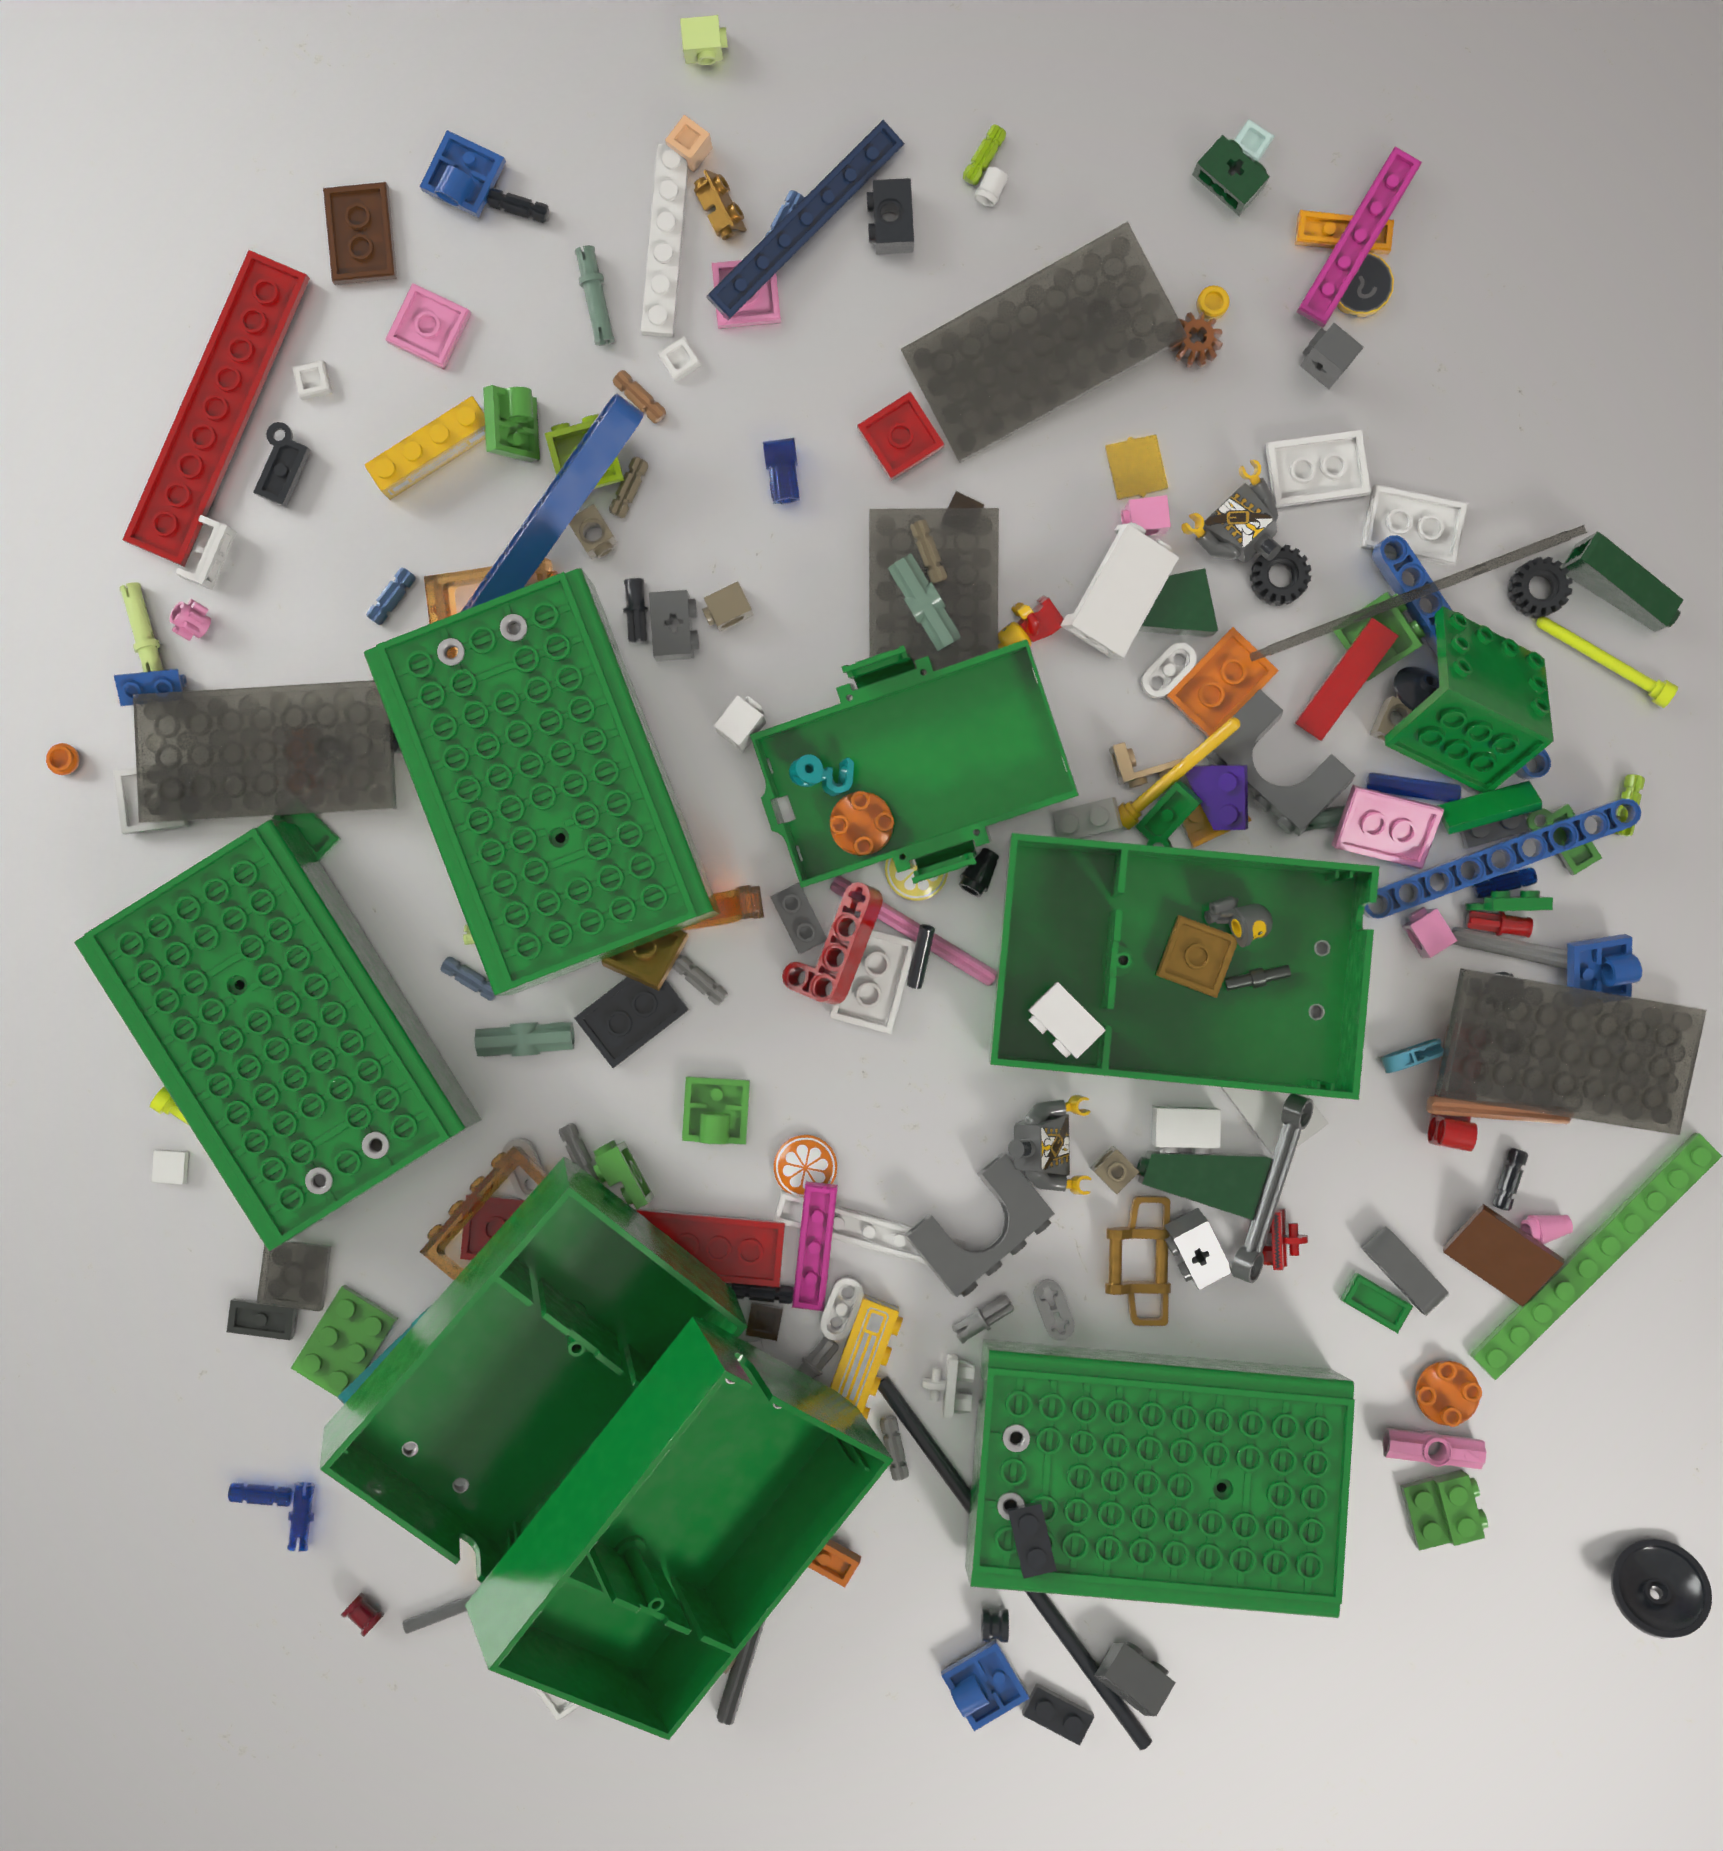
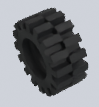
[1250,545,1312,606]
[1508,557,1573,618]

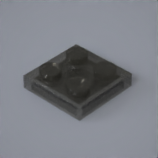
[257,1241,332,1311]

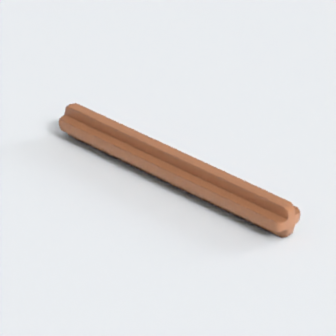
[1426,1096,1572,1125]

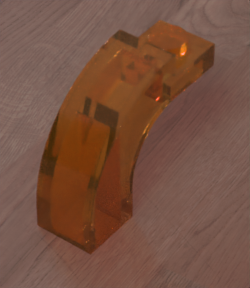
[682,885,764,932]

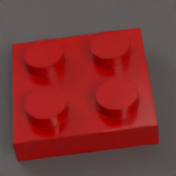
[857,391,945,481]

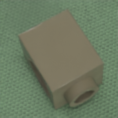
[569,504,618,559]
[702,581,753,632]
[1370,695,1412,741]
[1090,1146,1139,1194]

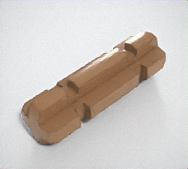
[612,370,666,423]

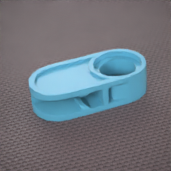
[1381,1038,1446,1073]

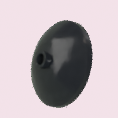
[1611,1539,1712,1639]

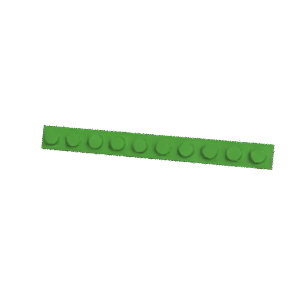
[1470,1133,1722,1380]

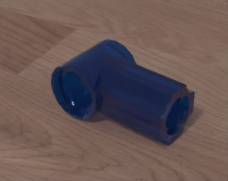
[763,438,800,505]

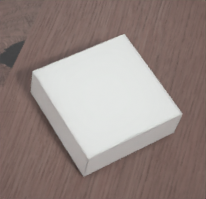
[658,336,702,382]
[292,360,333,400]
[151,1150,189,1185]

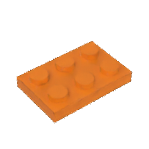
[1166,627,1279,737]

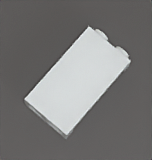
[1060,522,1179,658]

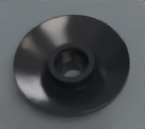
[1393,667,1440,711]

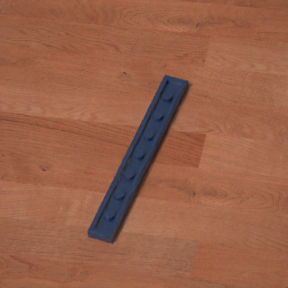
[706,119,905,320]

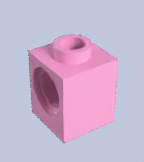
[1121,495,1171,536]
[1402,907,1458,958]

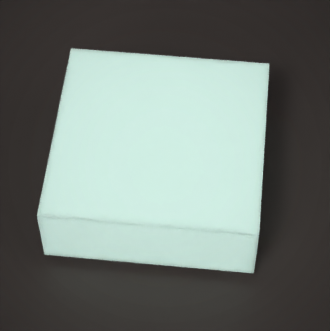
[1234,119,1275,162]

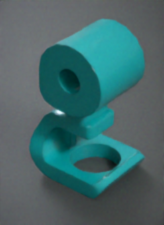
[789,754,854,796]

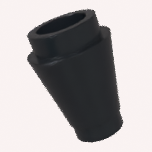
[959,848,999,897]

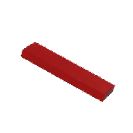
[1295,617,1399,741]

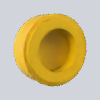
[1196,285,1230,320]

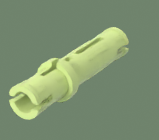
[120,582,164,672]

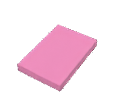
[1331,785,1444,869]

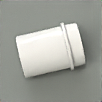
[975,167,1008,207]

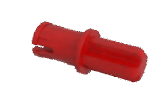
[1466,910,1533,938]

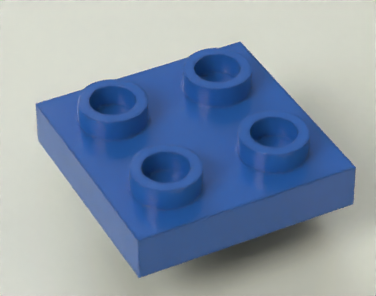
[419,130,506,218]
[1567,934,1642,1008]
[941,1639,1030,1731]

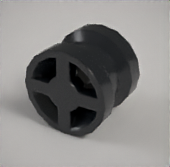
[981,1608,1009,1643]

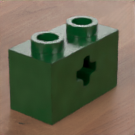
[1192,135,1270,216]

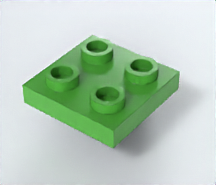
[483,385,540,463]
[682,1076,750,1145]

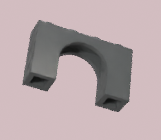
[1206,689,1356,836]
[904,1154,1055,1297]

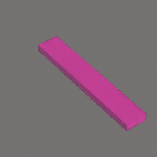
[1296,146,1422,328]

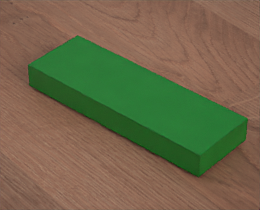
[1437,781,1542,834]

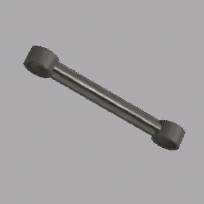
[1231,1094,1314,1283]

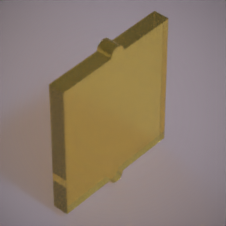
[1105,434,1168,500]

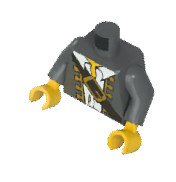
[1181,459,1281,562]
[1008,1095,1091,1195]

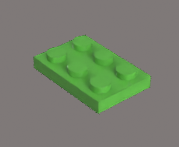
[291,1285,398,1397]

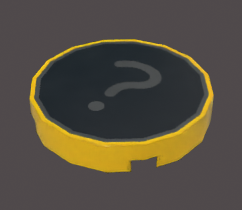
[1337,252,1394,317]

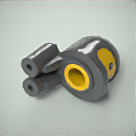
[1204,896,1273,947]

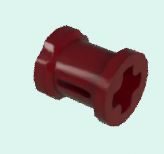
[341,1592,384,1637]

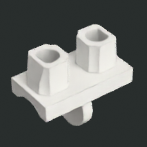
[922,1354,975,1418]

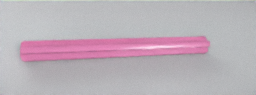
[830,876,997,986]

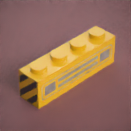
[364,396,486,500]
[830,1294,903,1420]

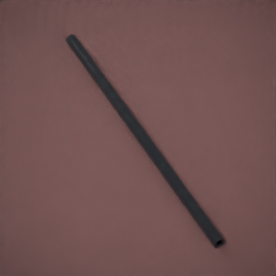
[878,1376,1152,1750]

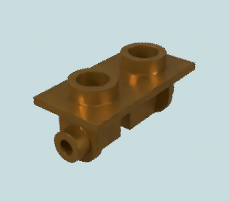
[694,169,747,240]

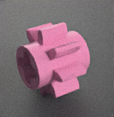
[169,599,211,641]

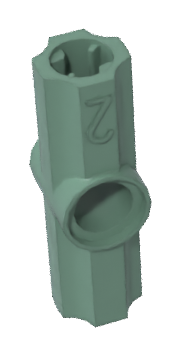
[888,553,961,652]
[474,1022,575,1057]

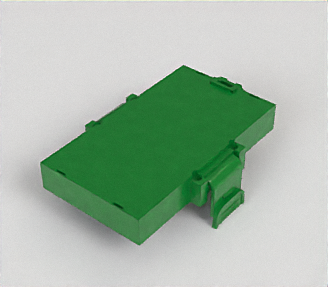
[750,639,1079,888]

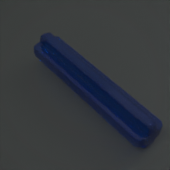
[1366,772,1461,802]

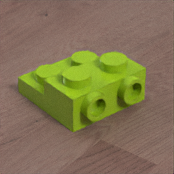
[545,414,625,489]

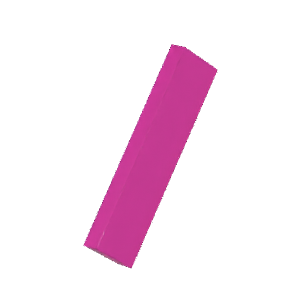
[792,1181,838,1311]

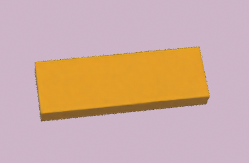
[1295,210,1394,255]

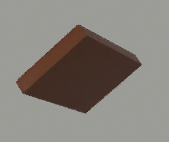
[323,182,397,285]
[1443,1204,1564,1307]

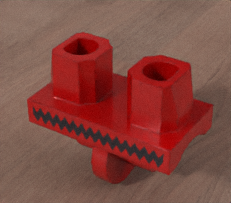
[1262,1208,1308,1270]

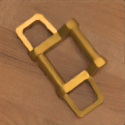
[1105,1196,1171,1326]

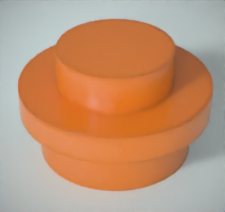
[46,743,80,775]

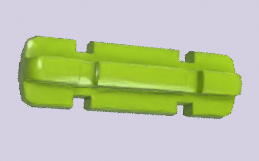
[963,124,1006,186]
[1615,774,1645,837]

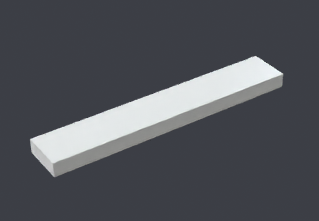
[773,1190,966,1265]

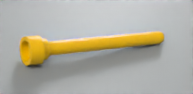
[1118,717,1241,830]

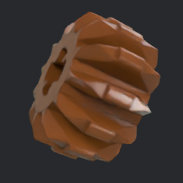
[1169,312,1223,368]

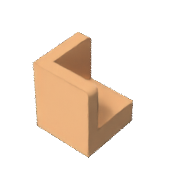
[665,115,713,172]

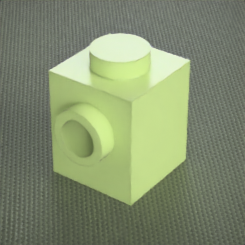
[680,15,728,65]

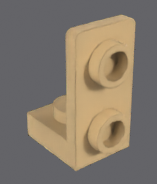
[1109,742,1183,788]

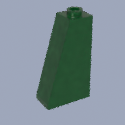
[1561,531,1684,632]
[1139,568,1218,637]
[1136,1151,1272,1220]

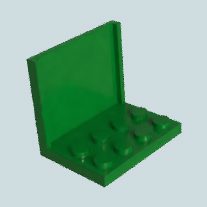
[1385,606,1554,793]

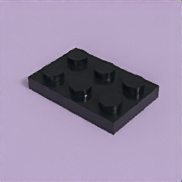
[574,977,690,1068]

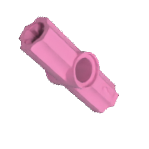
[1382,1428,1487,1469]

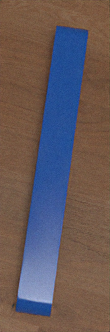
[461,393,644,612]
[1372,535,1551,779]
[1364,799,1641,919]

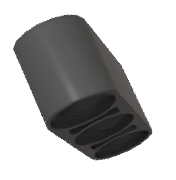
[1362,1226,1450,1316]

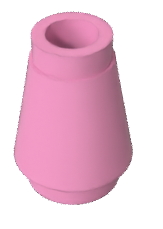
[1520,1215,1573,1245]

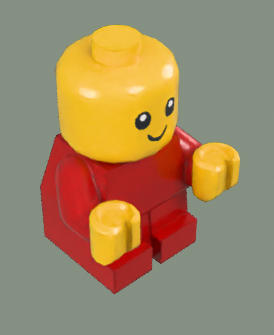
[996,595,1064,649]

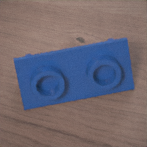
[114,669,187,706]

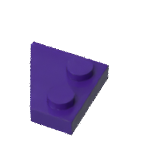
[1185,765,1248,830]

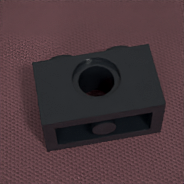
[867,178,914,254]

